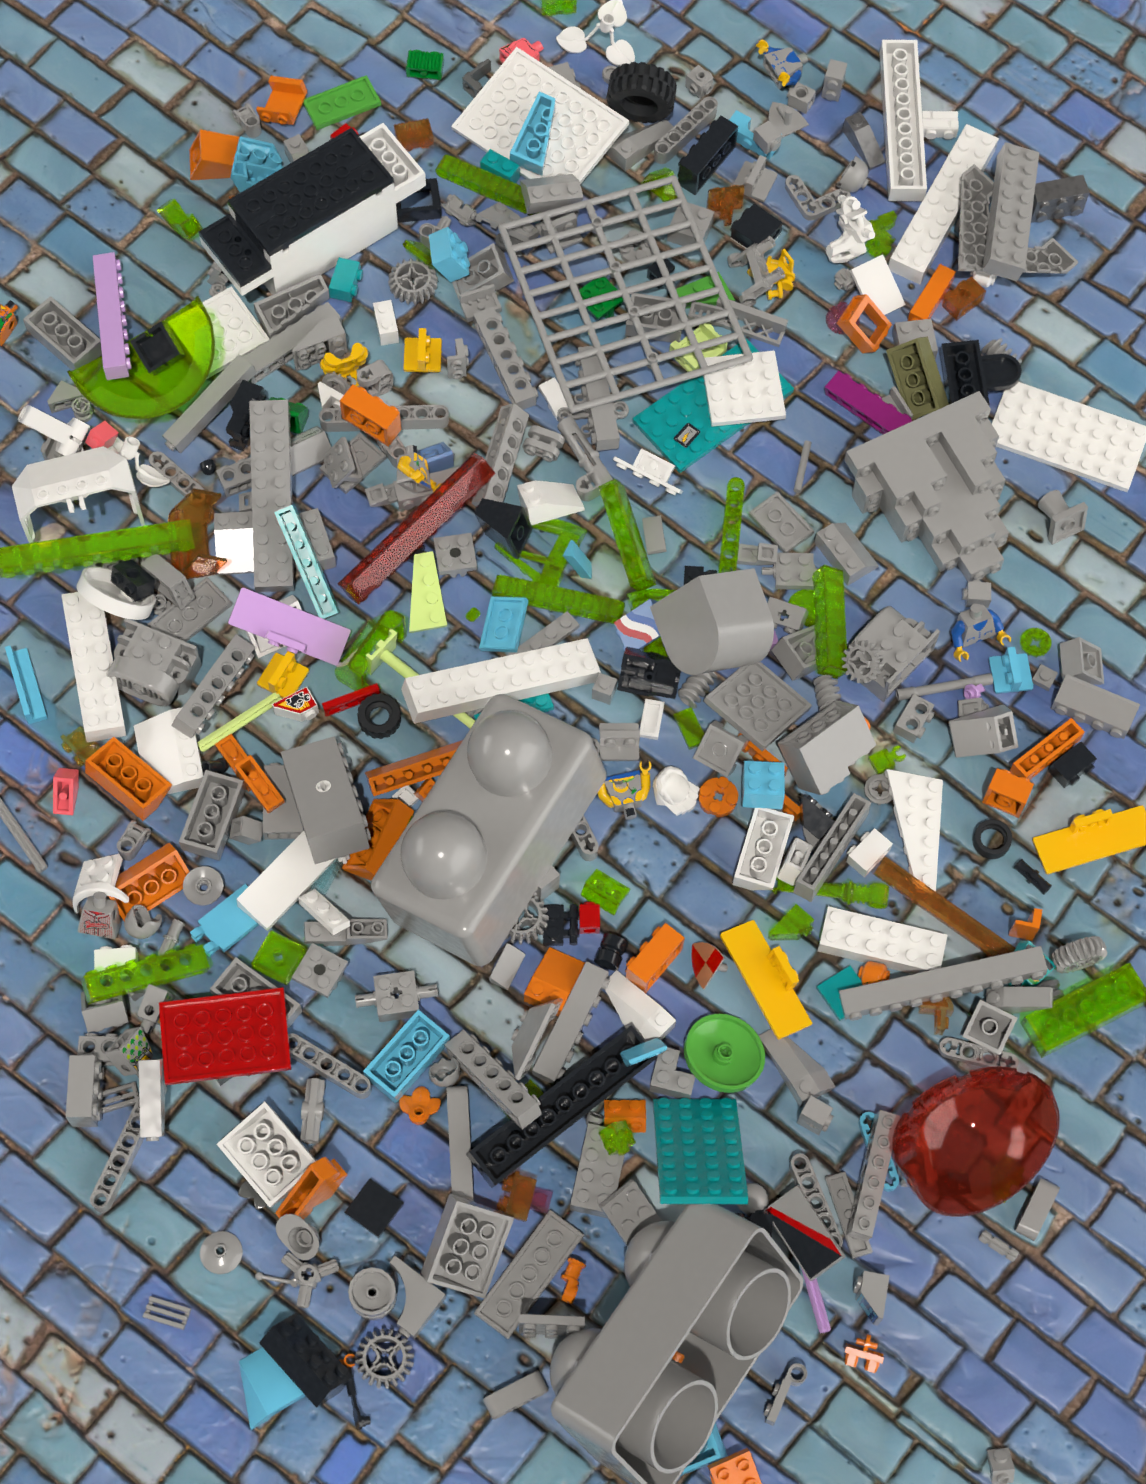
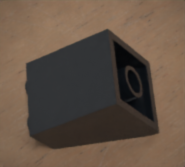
[475,498,533,559]

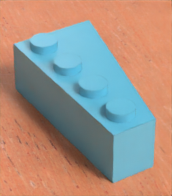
[510,92,556,176]

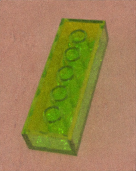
[1021,962,1146,1058]

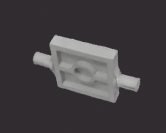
[762,553,827,590]

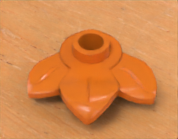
[399,1086,441,1125]

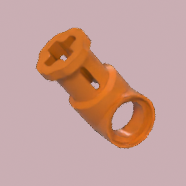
[560,1258,586,1305]

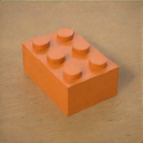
[340,384,401,447]
[625,923,685,994]

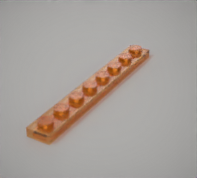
[874,857,1016,957]

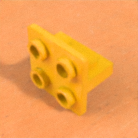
[404,328,442,372]
[257,651,309,698]

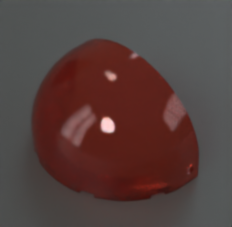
[892,1067,1060,1217]

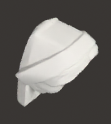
[653,766,700,816]

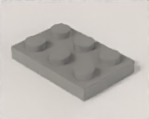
[599,1179,661,1247]

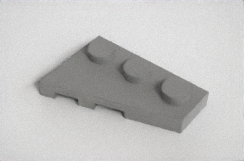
[475,202,540,242]

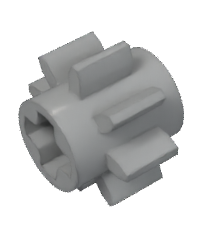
[834,268,856,291]

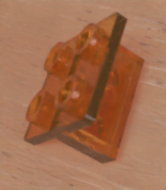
[706,185,745,226]
[496,1171,537,1222]

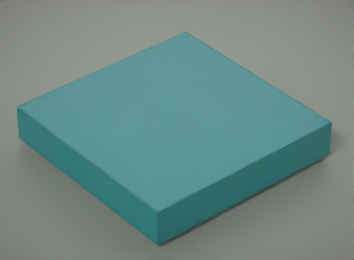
[816,966,863,1022]

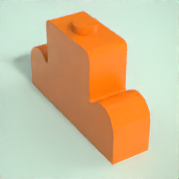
[275,1157,348,1220]

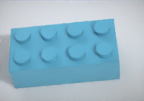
[363,1010,450,1104]

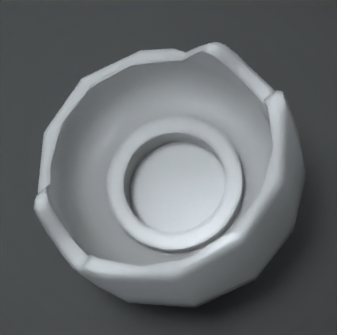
[429,1057,460,1087]
[737,1183,769,1217]

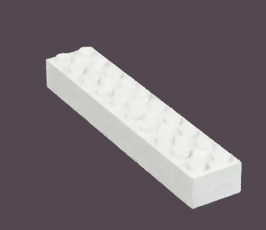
[879,40,927,201]
[888,124,999,285]
[401,638,601,724]

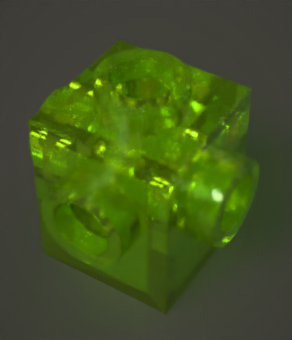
[865,228,896,257]
[598,1120,636,1156]

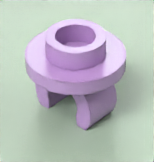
[964,684,985,699]

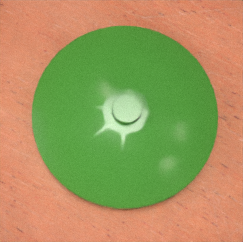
[684,1014,765,1093]

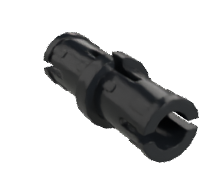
[1014,859,1052,895]

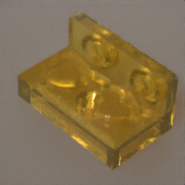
[60,726,100,767]

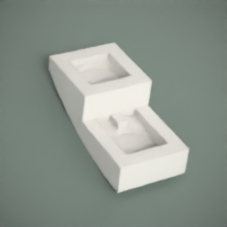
[538,377,568,421]

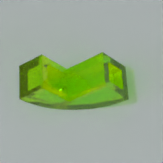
[157,199,203,239]

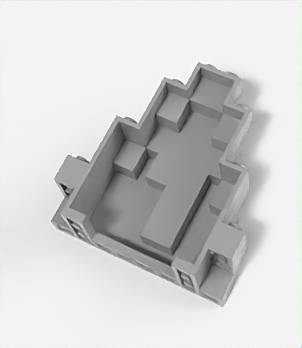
[845,391,1009,582]

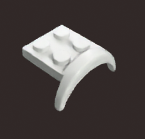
[72,854,129,914]

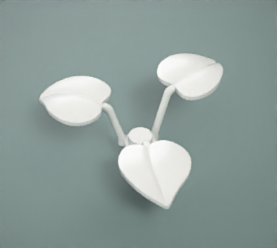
[556,0,635,66]
[108,437,171,487]

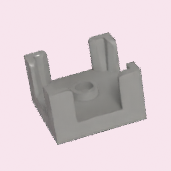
[693,720,749,777]

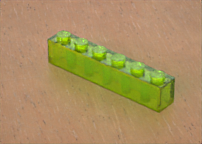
[599,479,656,592]
[812,565,847,679]

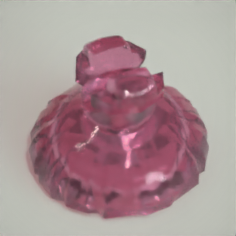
[825,301,860,334]

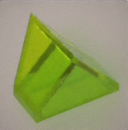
[641,167,677,202]

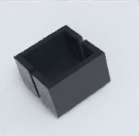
[130,322,186,375]

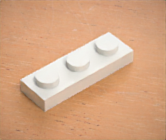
[298,889,350,935]

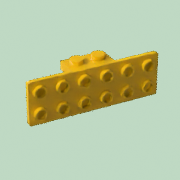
[1032,805,1146,875]
[720,920,812,1040]

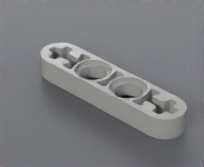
[149,451,206,505]
[938,1038,1019,1073]

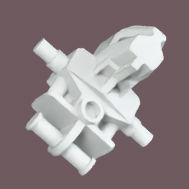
[826,195,875,263]

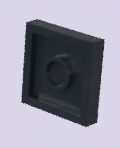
[344,1179,404,1238]

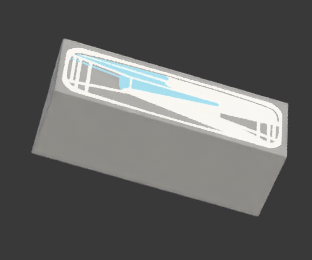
[291,426,331,476]

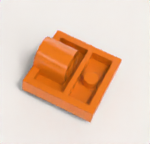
[707,1448,762,1484]

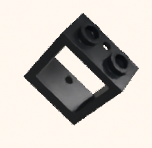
[396,178,441,223]

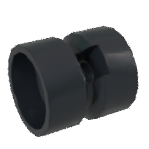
[594,933,629,971]

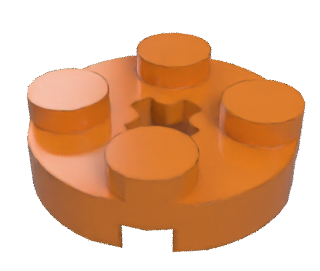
[698,777,738,817]

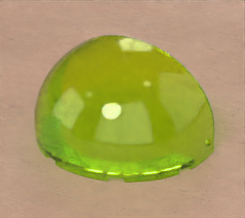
[67,296,215,420]

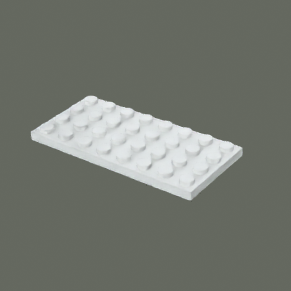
[992,382,1146,492]

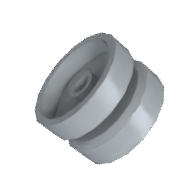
[348,1268,397,1320]

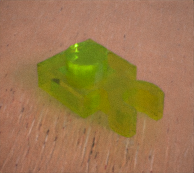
[869,210,897,232]
[868,745,906,774]

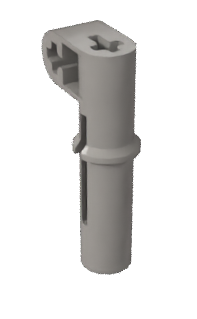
[557,417,615,501]

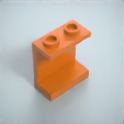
[256,76,308,125]

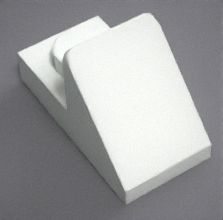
[318,381,344,410]

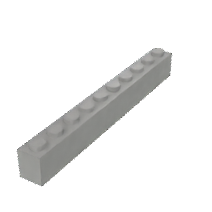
[839,946,1047,1021]

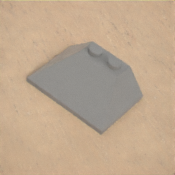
[511,998,563,1080]

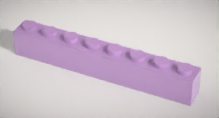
[93,252,132,380]

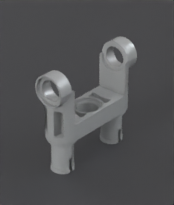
[727,236,785,307]

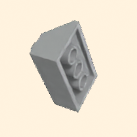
[1051,674,1140,739]

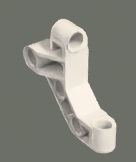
[18,405,92,456]

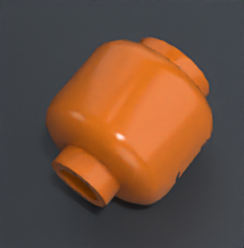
[858,961,890,985]

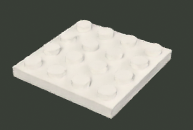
[168,286,270,379]
[703,351,786,427]

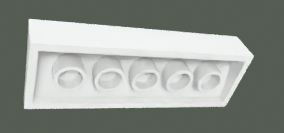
[237,831,338,931]

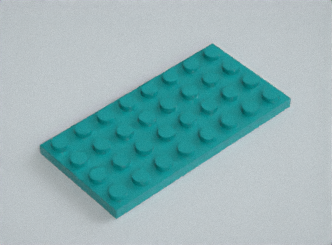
[632,338,794,473]
[653,1098,748,1204]

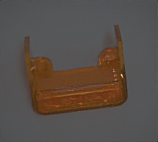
[168,488,227,579]

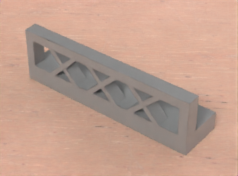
[716,297,788,347]

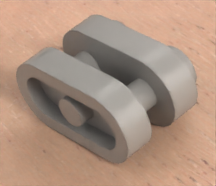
[522,425,565,462]

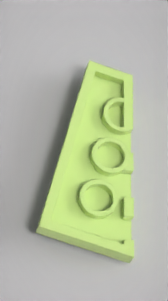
[409,551,447,633]

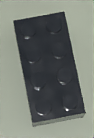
[677,115,738,195]
[259,1313,354,1408]

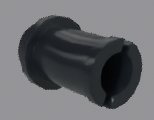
[202,758,228,774]

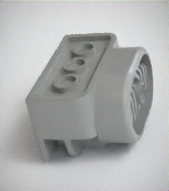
[846,606,940,702]
[107,618,202,707]

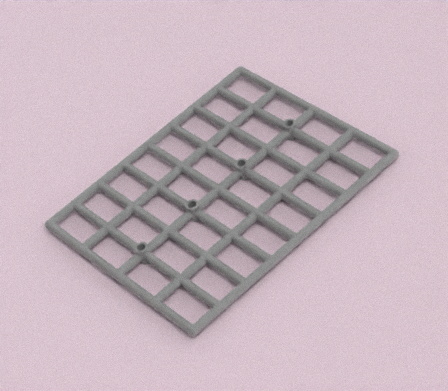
[498,175,753,413]

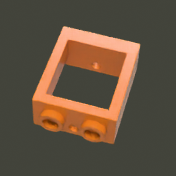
[837,294,892,353]

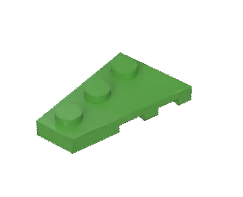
[670,272,735,309]

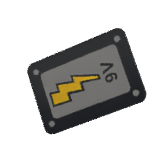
[674,423,700,448]

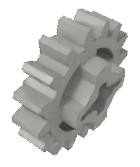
[842,640,884,683]

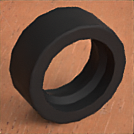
[972,819,1013,859]

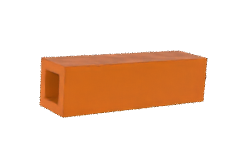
[907,264,956,321]

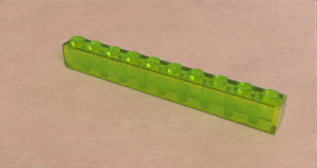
[0,519,195,578]

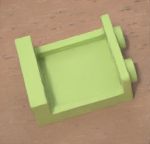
[669,323,727,372]

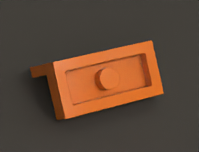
[1009,908,1043,941]

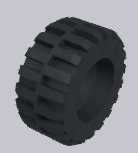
[606,62,677,123]

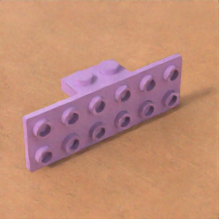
[228,588,351,666]

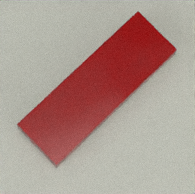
[322,683,380,717]

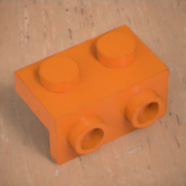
[604,1100,646,1133]

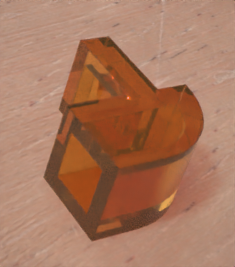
[918,997,954,1035]

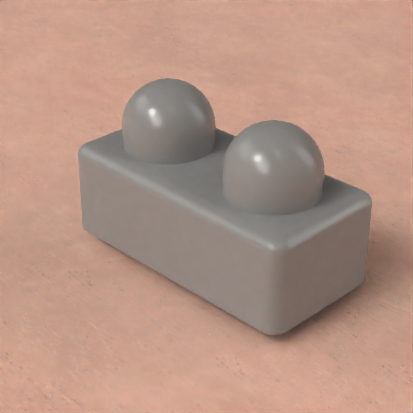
[371,694,607,966]
[550,1204,803,1484]

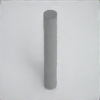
[794,441,811,493]

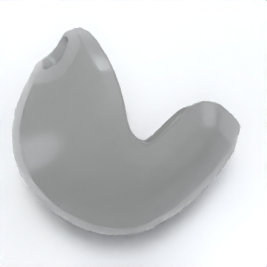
[124,905,162,939]

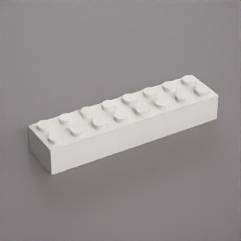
[61,592,126,742]

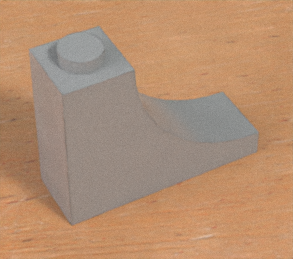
[390,1256,446,1340]

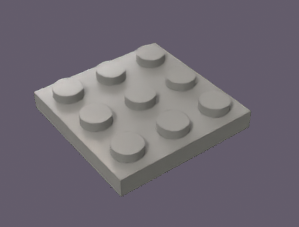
[519,1314,585,1339]

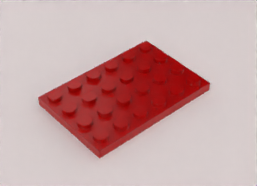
[159,987,292,1085]

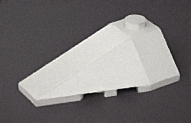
[605,971,676,1042]

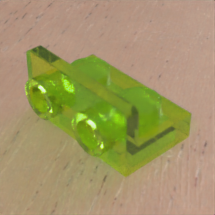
[581,869,631,915]

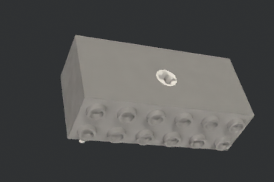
[281,736,371,864]

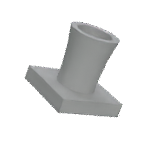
[1038,490,1088,545]

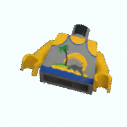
[397,445,448,496]
[597,760,651,820]

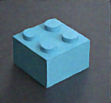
[429,227,470,283]
[742,761,785,809]

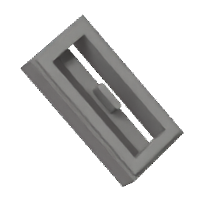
[98,1082,139,1114]
[143,1296,191,1330]

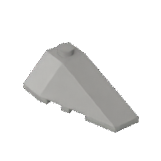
[759,1029,836,1107]

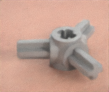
[281,1252,339,1308]

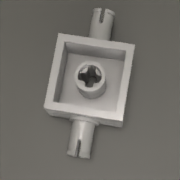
[355,971,438,1022]

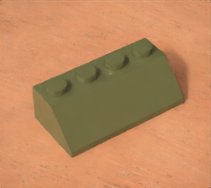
[886,336,949,420]

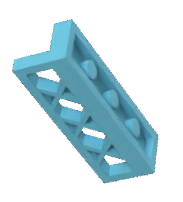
[5,646,48,724]

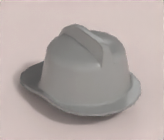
[276,1214,319,1260]

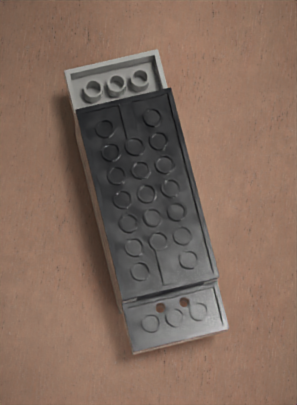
[199,123,426,296]

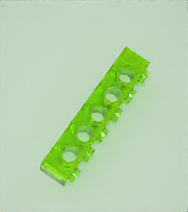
[81,944,210,1004]

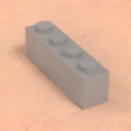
[393,465,473,510]

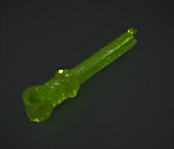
[771,877,889,909]

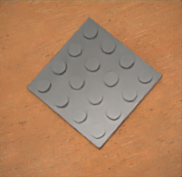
[704,662,812,751]

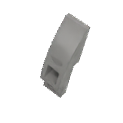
[303,919,388,946]

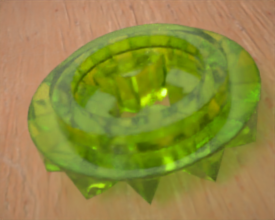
[1020,628,1052,658]

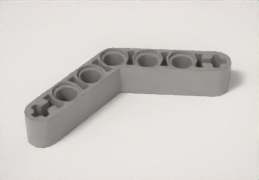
[571,738,600,861]

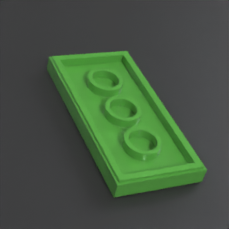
[302,75,381,131]

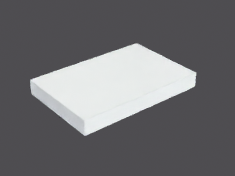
[850,255,906,315]

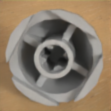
[835,156,869,193]

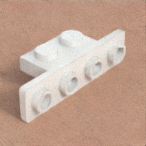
[613,449,683,495]

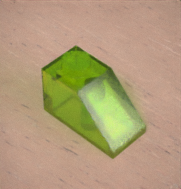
[768,904,814,941]

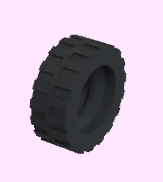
[357,693,401,739]

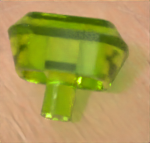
[465,607,480,622]

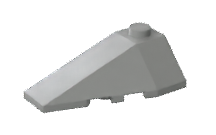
[606,119,674,172]

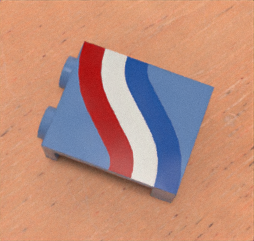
[614,599,661,651]

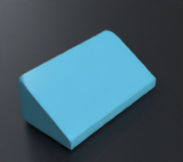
[563,540,592,579]
[621,1038,667,1067]

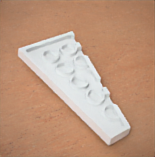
[884,769,943,894]

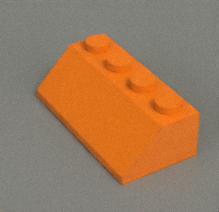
[85,737,172,821]
[342,799,414,881]
[107,842,189,922]

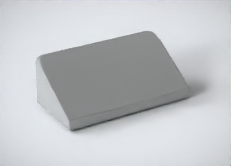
[489,943,526,990]

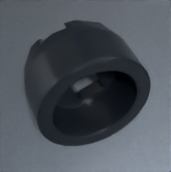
[199,459,216,475]

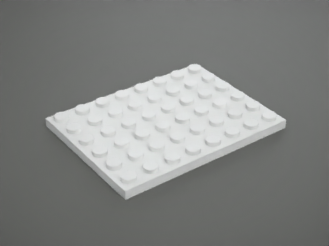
[451,47,629,184]

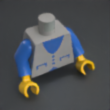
[756,40,808,90]
[951,604,1011,662]

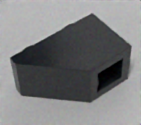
[799,795,835,840]

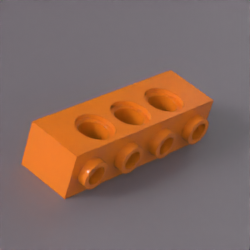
[1010,718,1085,780]

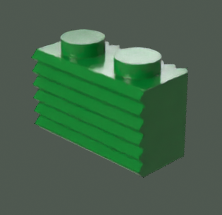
[406,50,444,80]

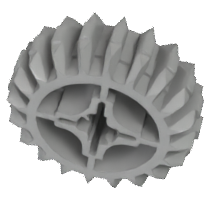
[388,257,438,306]
[505,895,549,945]
[1052,936,1107,973]
[355,1329,414,1389]

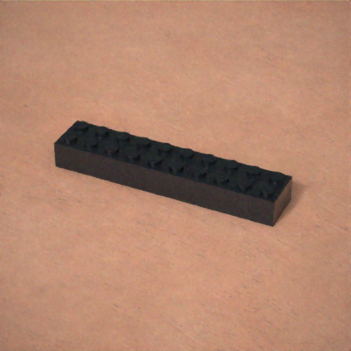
[466,1025,657,1188]

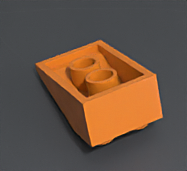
[524,947,585,1017]

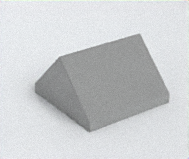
[962,999,1018,1055]

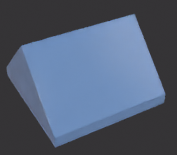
[417,442,454,473]

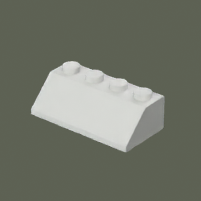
[732,808,794,890]

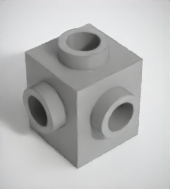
[685,65,714,98]

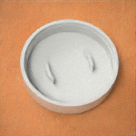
[77,566,156,620]

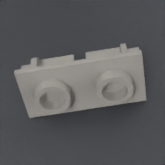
[441,194,477,226]

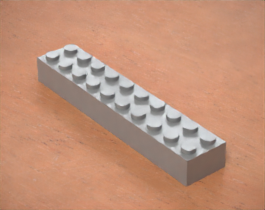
[249,400,295,593]

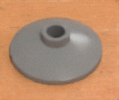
[183,866,224,906]
[200,1231,243,1274]

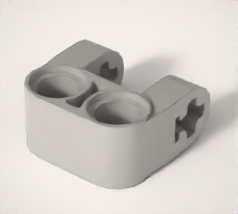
[357,359,393,397]

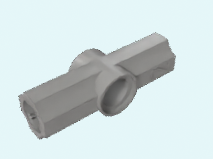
[300,1078,325,1144]

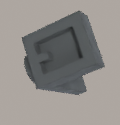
[462,59,491,98]

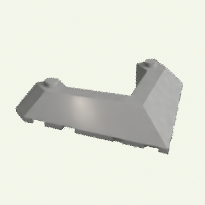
[958,164,1079,274]

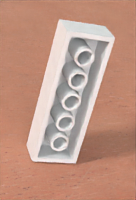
[817,906,947,974]

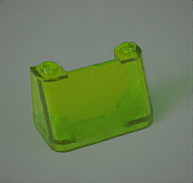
[335,610,407,691]

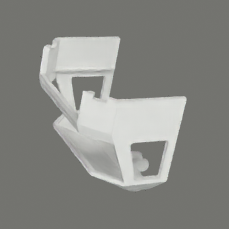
[12,446,145,553]

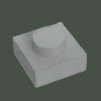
[1032,664,1058,691]

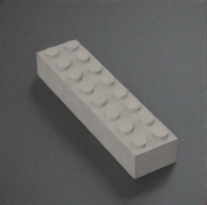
[982,142,1039,281]

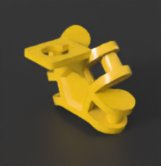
[747,249,796,300]
[320,343,368,387]

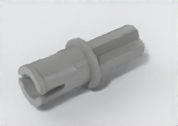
[157,919,185,960]

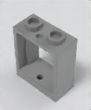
[141,552,195,610]

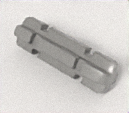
[979,1230,1019,1262]

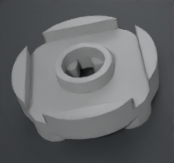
[619,230,653,263]

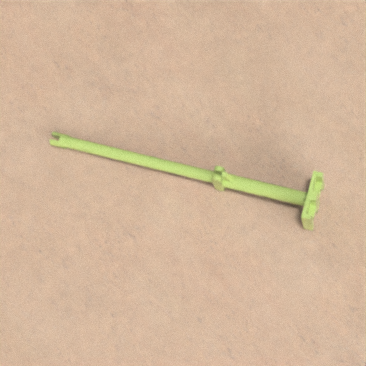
[365,628,475,729]

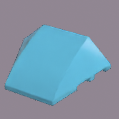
[230,136,283,192]
[239,1347,305,1430]

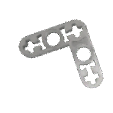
[785,175,851,221]

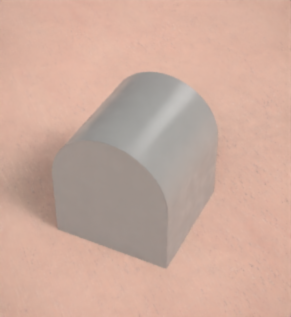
[650,568,774,675]

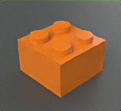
[982,768,1034,818]

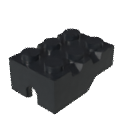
[226,380,266,451]
[617,647,681,699]

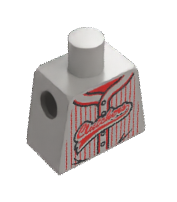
[78,891,121,939]

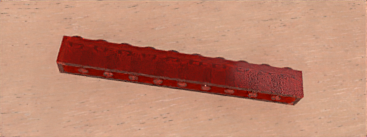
[337,453,495,605]

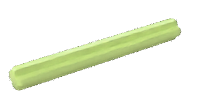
[197,693,281,752]

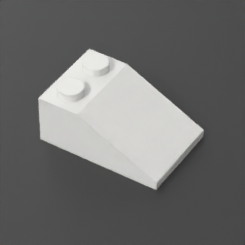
[517,480,585,525]

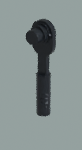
[346,1368,371,1430]

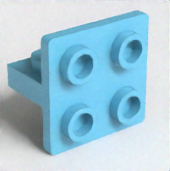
[989,647,1034,694]

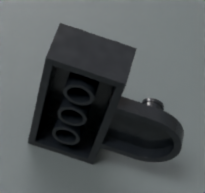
[940,340,1022,406]

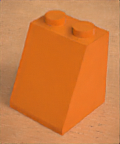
[189,129,239,180]

